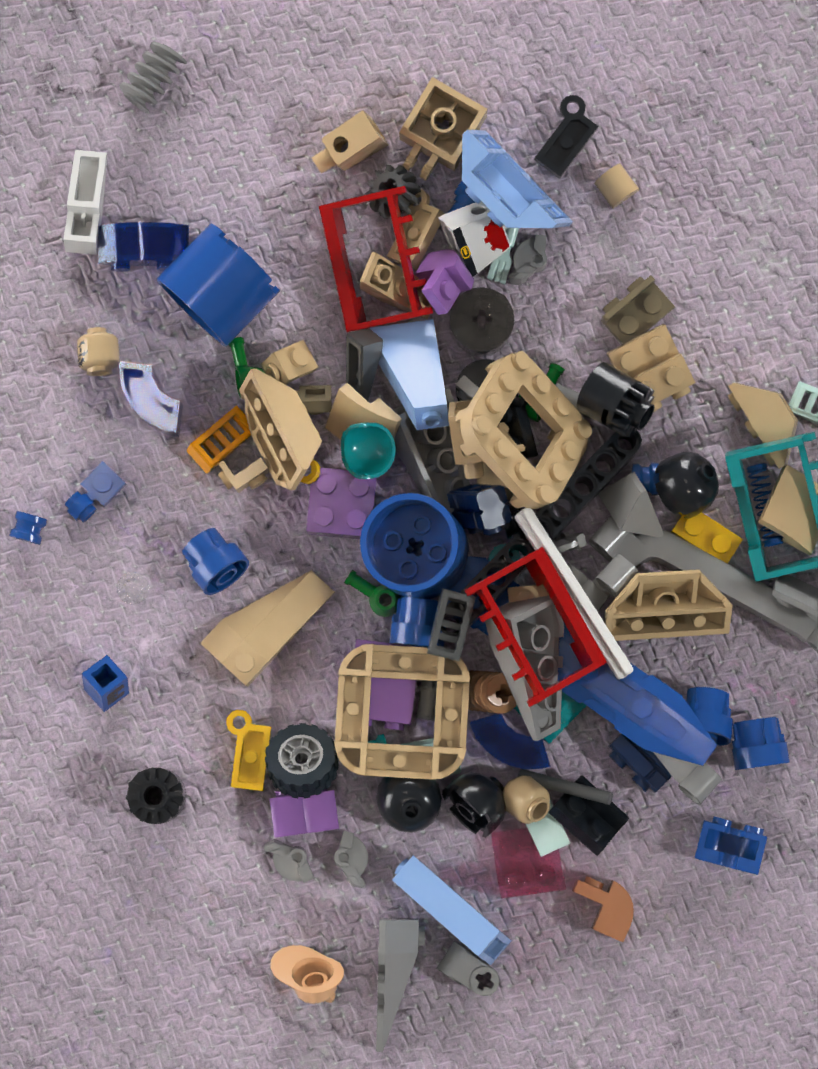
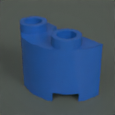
[695,816,767,875]

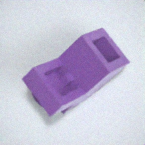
[415,249,474,315]

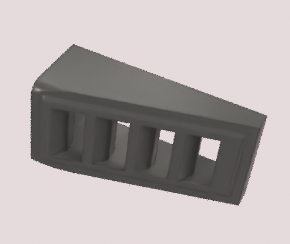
[346,328,383,401]
[427,588,476,661]

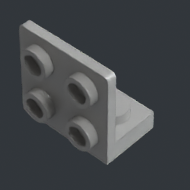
[772,574,818,621]

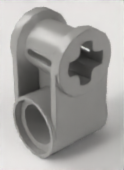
[436,941,499,996]

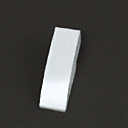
[63,150,107,255]

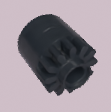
[577,362,654,437]
[126,767,186,824]

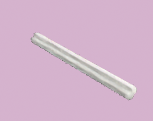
[514,508,633,680]

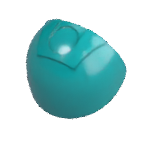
[341,422,396,479]

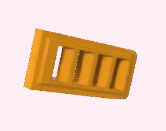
[186,405,251,474]

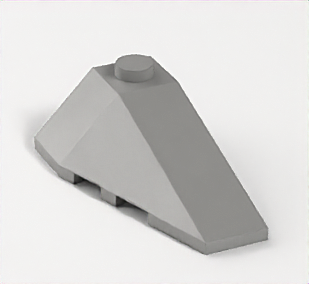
[393,388,470,514]
[485,595,564,741]
[376,918,425,1052]

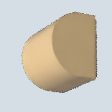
[594,163,639,209]

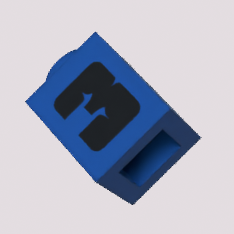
[82,655,129,712]

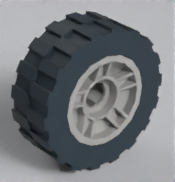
[265,723,339,799]

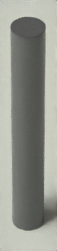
[518,769,613,805]

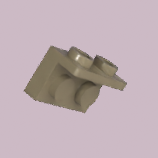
[601,275,675,345]

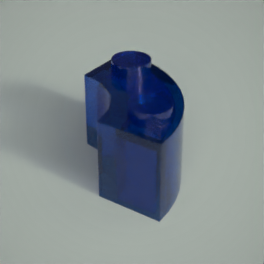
[98,222,189,272]
[119,361,183,437]
[469,713,551,770]

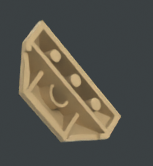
[239,369,322,490]
[604,570,733,641]

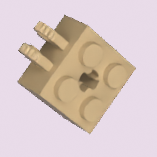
[399,77,488,181]

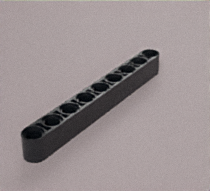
[440,430,642,643]

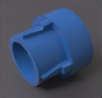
[182,528,249,595]
[389,597,446,648]
[686,687,733,746]
[732,717,790,770]

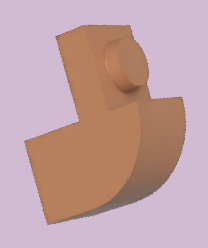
[572,876,634,942]

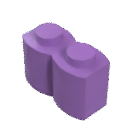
[269,789,339,838]

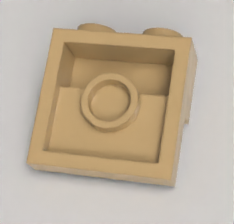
[606,324,696,411]

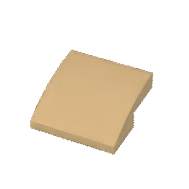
[325,383,402,440]
[758,464,818,556]

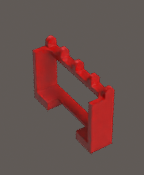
[319,186,433,332]
[464,547,607,707]

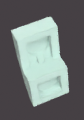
[525,800,570,857]

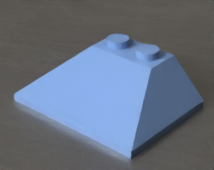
[462,130,573,228]

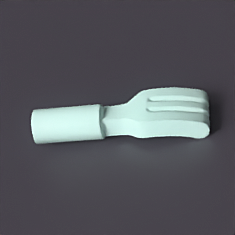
[487,228,519,285]

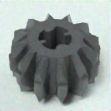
[365,164,421,219]

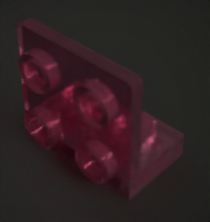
[491,828,566,899]

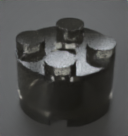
[449,287,514,357]

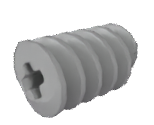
[119,41,187,114]

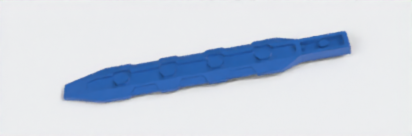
[411,542,717,766]

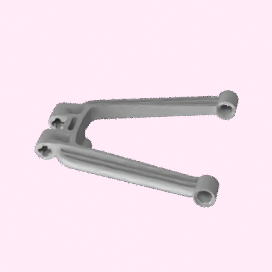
[567,516,818,805]

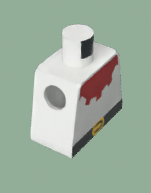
[438,201,511,277]

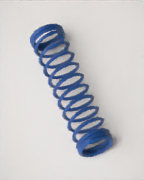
[746,463,784,547]

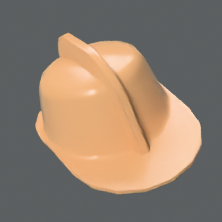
[270,945,344,1004]

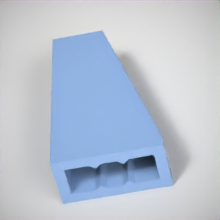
[370,319,449,430]
[392,855,512,965]

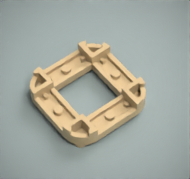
[455,351,592,509]
[334,644,470,780]

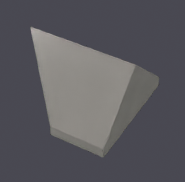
[598,472,664,538]

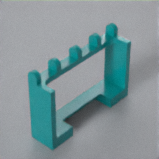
[725,432,818,582]

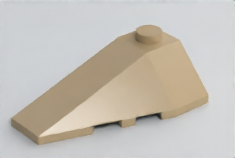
[200,570,335,687]

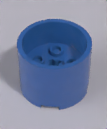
[156,223,280,347]
[360,493,469,599]

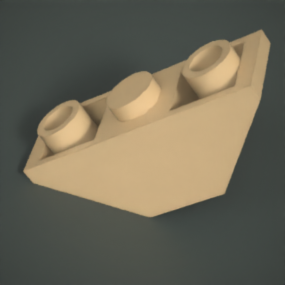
[360,252,432,319]
[728,383,798,469]

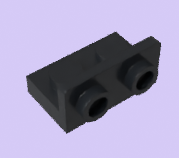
[548,776,629,856]

